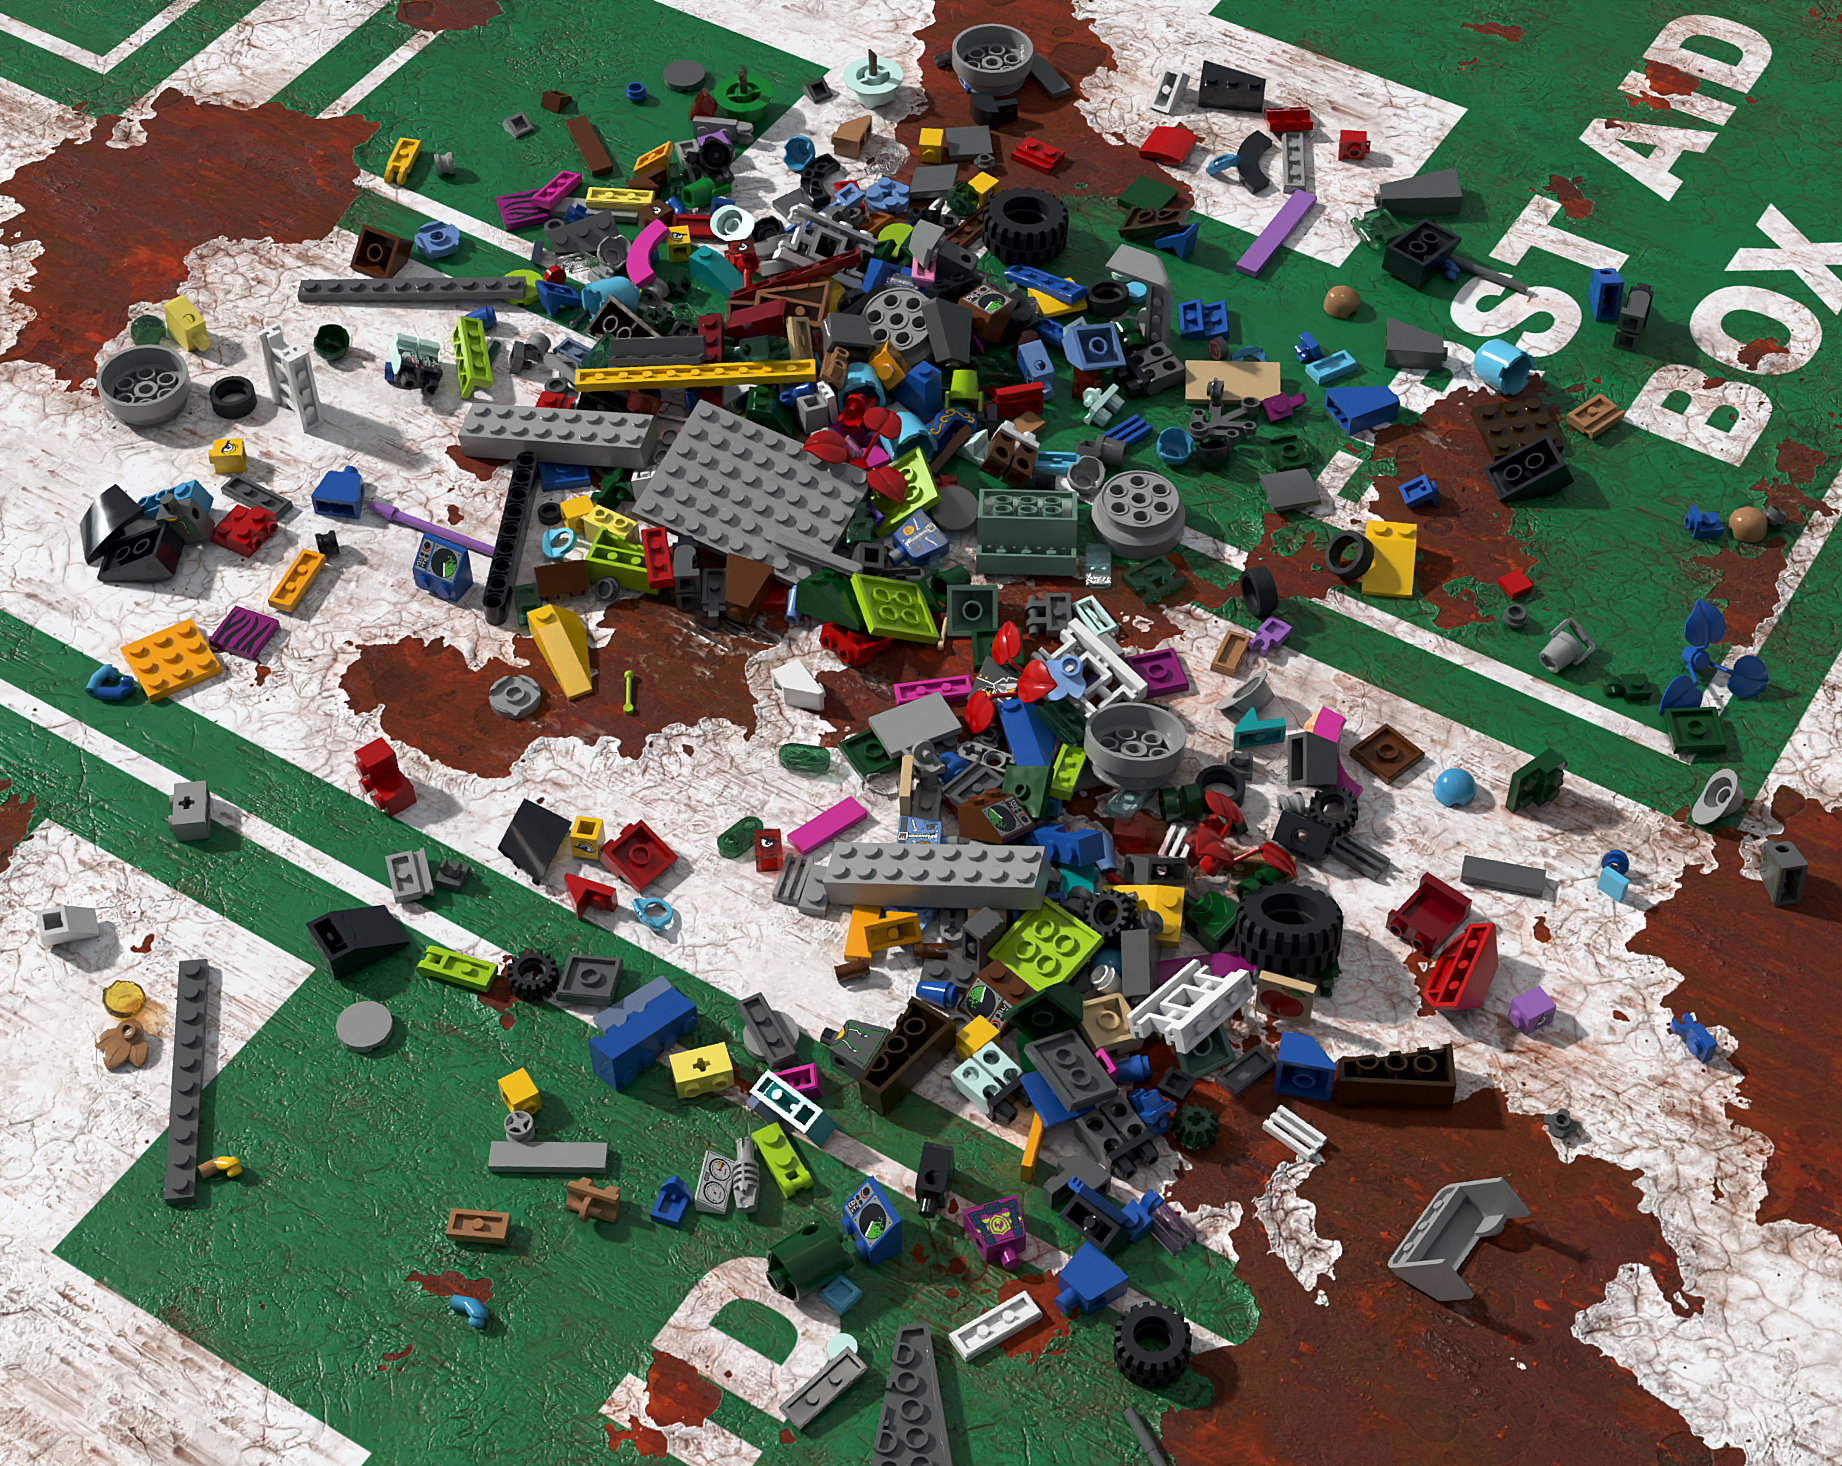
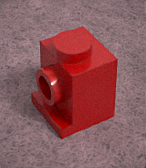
[1338,130,1371,161]

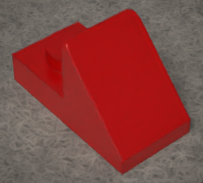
[564,873,618,920]

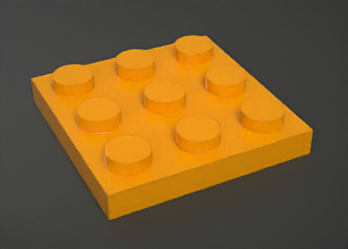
[120,618,222,703]

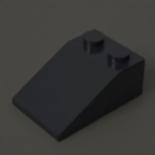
[1382,218,1462,288]
[1483,433,1574,503]
[97,522,185,583]

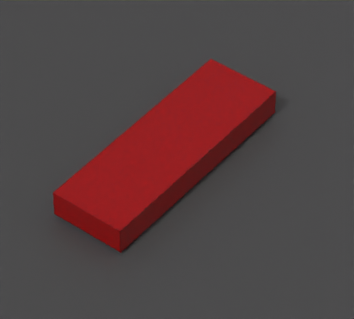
[641,527,675,589]

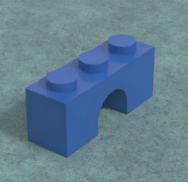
[1024,822,1105,866]

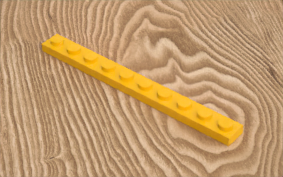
[575,359,816,392]

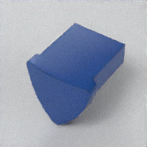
[650,1176,694,1228]

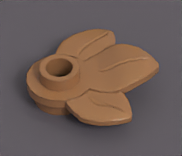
[95,1019,149,1071]

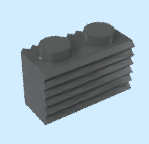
[961,907,1005,971]

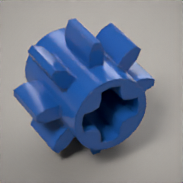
[563,203,590,224]

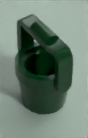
[917,565,972,614]

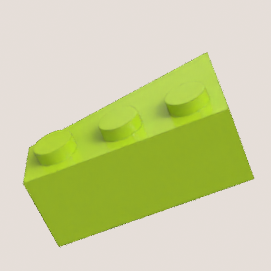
[585,525,661,595]

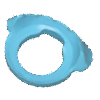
[541,528,577,560]
[632,898,673,933]

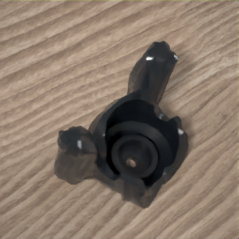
[684,136,736,184]

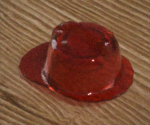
[688,88,718,121]
[625,389,672,417]

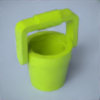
[945,370,984,417]

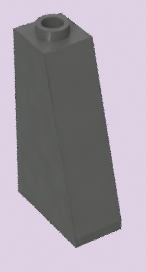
[1374,168,1462,216]

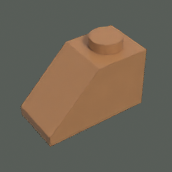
[831,115,873,159]

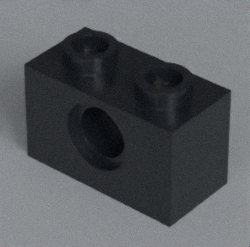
[1271,808,1338,862]
[1058,1193,1132,1259]

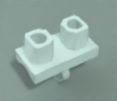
[1083,383,1125,427]

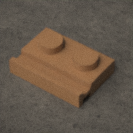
[1566,393,1626,440]

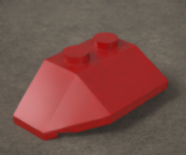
[1422,923,1498,1010]

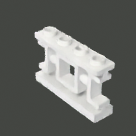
[772,204,878,291]
[257,323,324,433]
[1030,617,1148,722]
[1127,959,1254,1054]

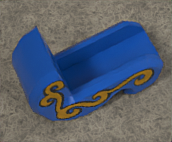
[925,407,978,453]

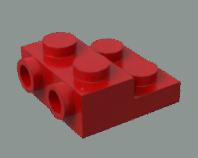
[209,504,278,558]
[819,622,893,667]
[599,819,678,894]

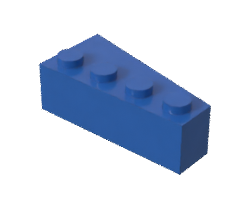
[588,987,698,1092]

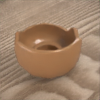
[1323,285,1360,319]
[1729,506,1768,543]

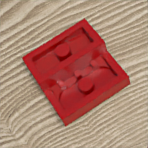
[1264,107,1313,132]
[1139,126,1199,165]

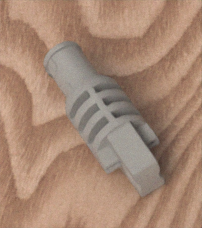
[733,1137,760,1214]

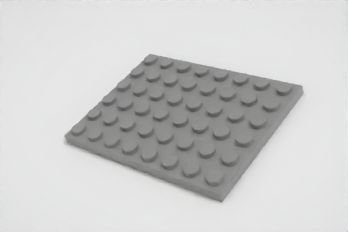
[631,399,871,587]

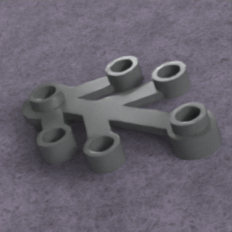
[1186,397,1260,444]

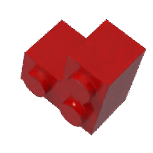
[354,737,417,818]

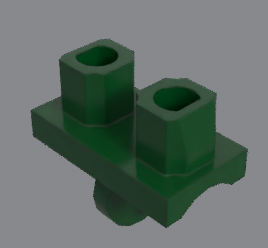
[590,468,634,512]

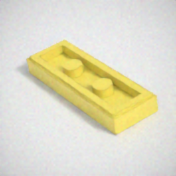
[585,187,655,210]

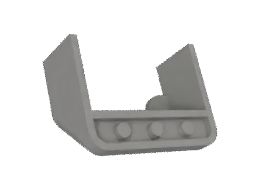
[1105,244,1173,347]
[1388,1177,1531,1301]

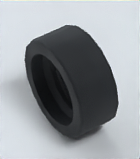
[1086,279,1129,318]
[209,376,257,419]
[1324,530,1374,580]
[1240,565,1278,616]
[1195,765,1245,816]

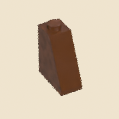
[725,553,776,625]

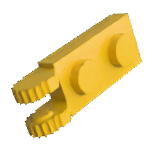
[384,138,422,185]

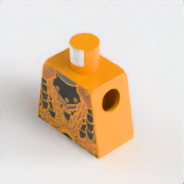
[868,339,912,390]

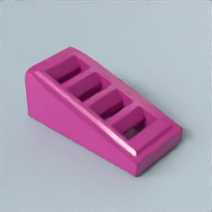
[760,1063,823,1099]

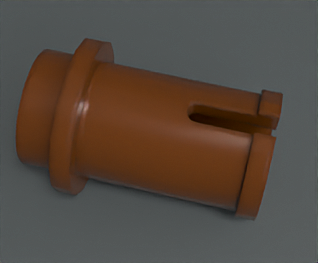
[913,941,948,963]
[834,957,871,983]

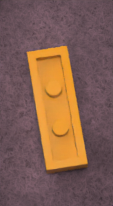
[268,549,326,613]

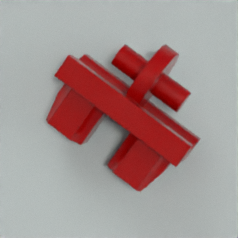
[837,392,876,436]

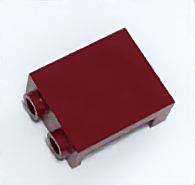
[1386,872,1472,957]

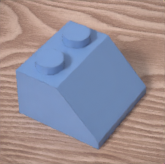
[1062,323,1126,371]

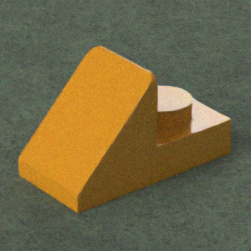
[633,141,673,178]
[862,911,922,952]

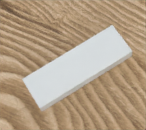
[949,1291,1042,1362]

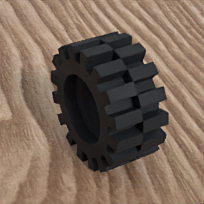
[1309,784,1358,837]
[1084,889,1138,942]
[507,949,559,1003]

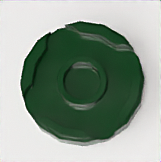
[1265,434,1314,472]

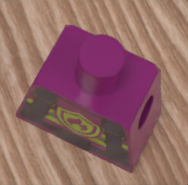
[963,1194,1026,1270]

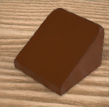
[541,90,573,113]

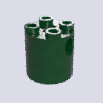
[765,1217,854,1302]

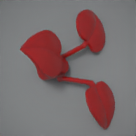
[802,407,907,505]
[964,621,1058,737]
[1196,790,1298,882]

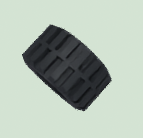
[1113,1301,1192,1388]

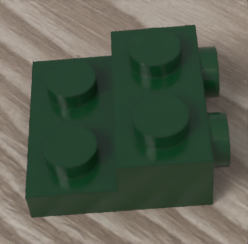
[1505,748,1568,814]

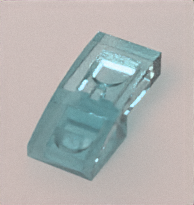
[1085,543,1111,588]

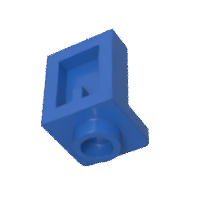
[1399,474,1440,509]
[1685,505,1724,539]

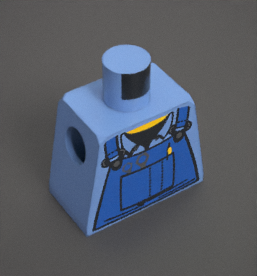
[1015,339,1055,400]

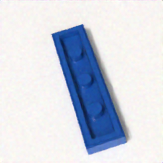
[1004,263,1087,304]

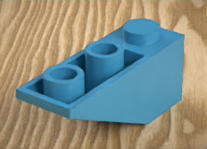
[137,479,214,520]

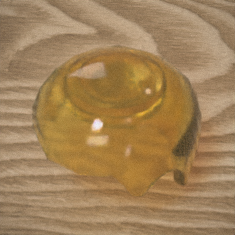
[102,980,147,1022]

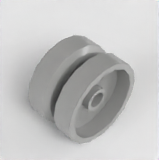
[754,233,808,276]

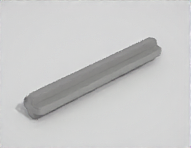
[771,533,864,576]

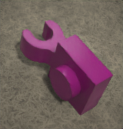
[1261,393,1307,423]

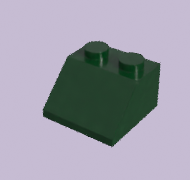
[745,386,794,439]
[1002,981,1083,1041]

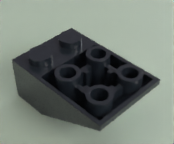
[306,905,410,981]

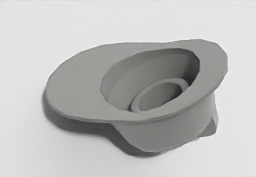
[1216,670,1275,713]
[1692,769,1744,825]

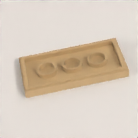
[1185,360,1281,405]

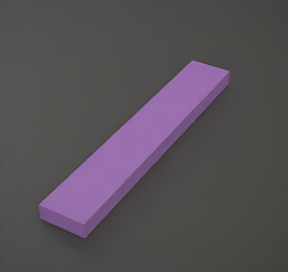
[1235,189,1317,278]

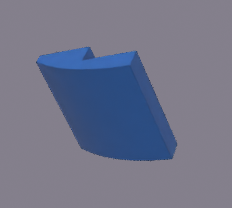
[1178,299,1230,340]

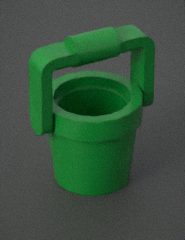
[681,177,732,209]

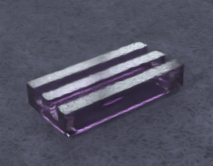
[1148,1201,1197,1257]

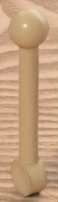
[938,610,947,651]

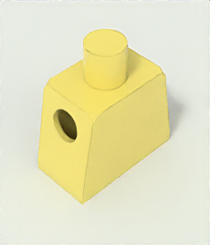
[164,295,211,352]

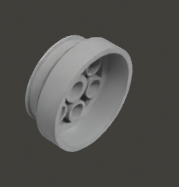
[952,24,1033,97]
[861,287,935,369]
[96,345,191,429]
[1091,470,1185,560]
[1084,702,1186,791]

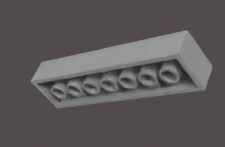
[458,403,659,469]
[822,842,1051,910]

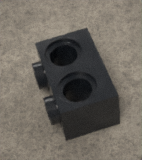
[924,273,974,304]

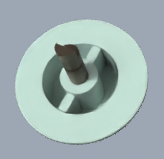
[843,49,903,109]

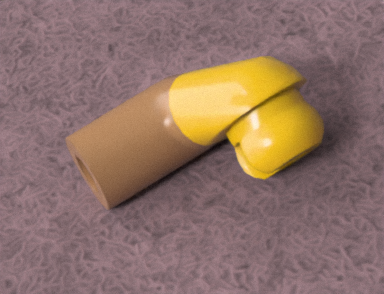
[198,1156,243,1179]

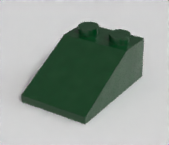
[795,568,867,631]

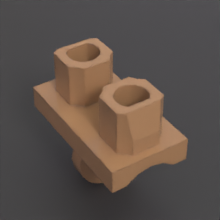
[819,346,849,390]
[565,1177,621,1223]

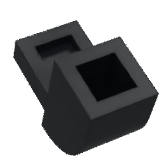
[970,91,1018,130]

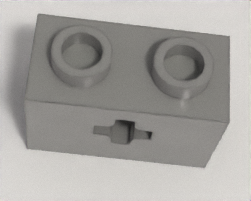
[168,780,211,841]

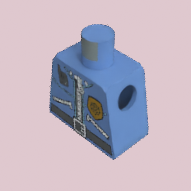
[897,816,959,845]

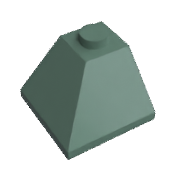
[947,584,998,636]
[1172,1022,1236,1078]

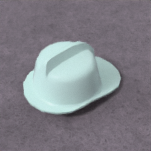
[710,205,755,244]

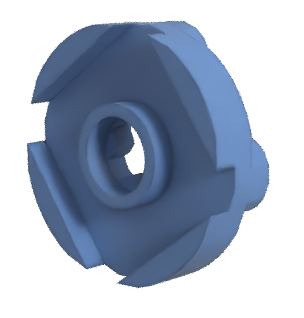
[866,177,909,214]
[415,221,461,260]

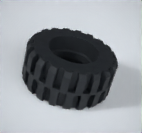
[982,187,1069,266]
[1234,883,1344,976]

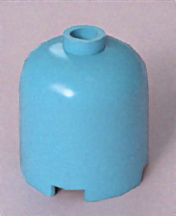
[582,276,640,322]
[1473,339,1535,395]
[836,362,885,412]
[880,412,938,464]

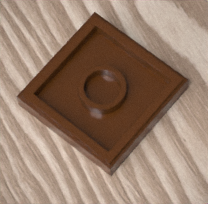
[1349,723,1425,785]

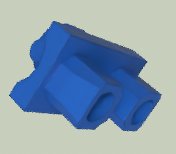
[1126,1089,1176,1135]

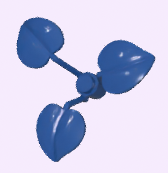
[1659,599,1769,716]

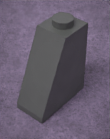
[921,297,972,370]
[1384,318,1448,371]
[1121,929,1161,1007]

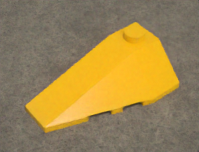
[527,604,592,700]

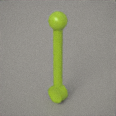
[623,670,634,715]

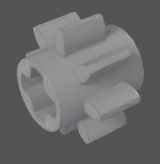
[587,264,614,282]

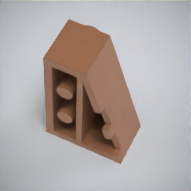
[754,281,834,327]

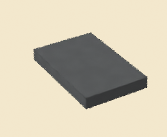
[1024,1028,1119,1113]

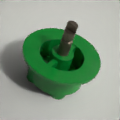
[713,66,774,123]

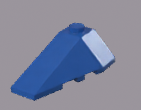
[996,698,1057,767]

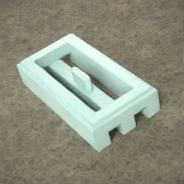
[1071,595,1119,637]

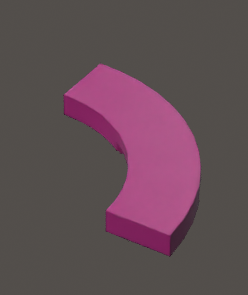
[626,219,671,290]
[1313,706,1364,808]

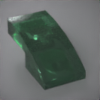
[513,582,542,627]

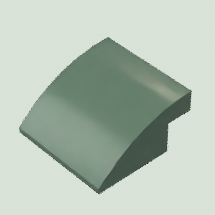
[976,489,1077,576]

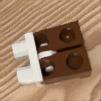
[979,420,1040,490]

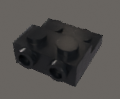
[993,288,1042,348]

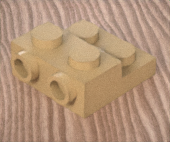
[1077,992,1146,1055]

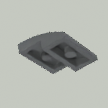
[1259,468,1321,512]

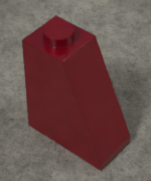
[725,298,788,350]

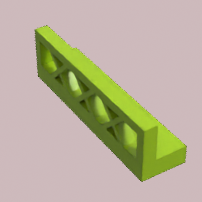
[451,316,493,399]

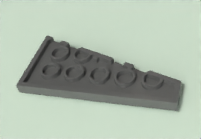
[870,1322,952,1466]

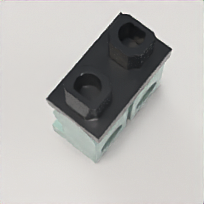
[389,333,443,395]
[951,1041,1033,1125]

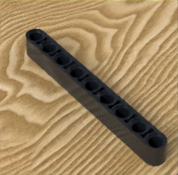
[482,451,540,626]

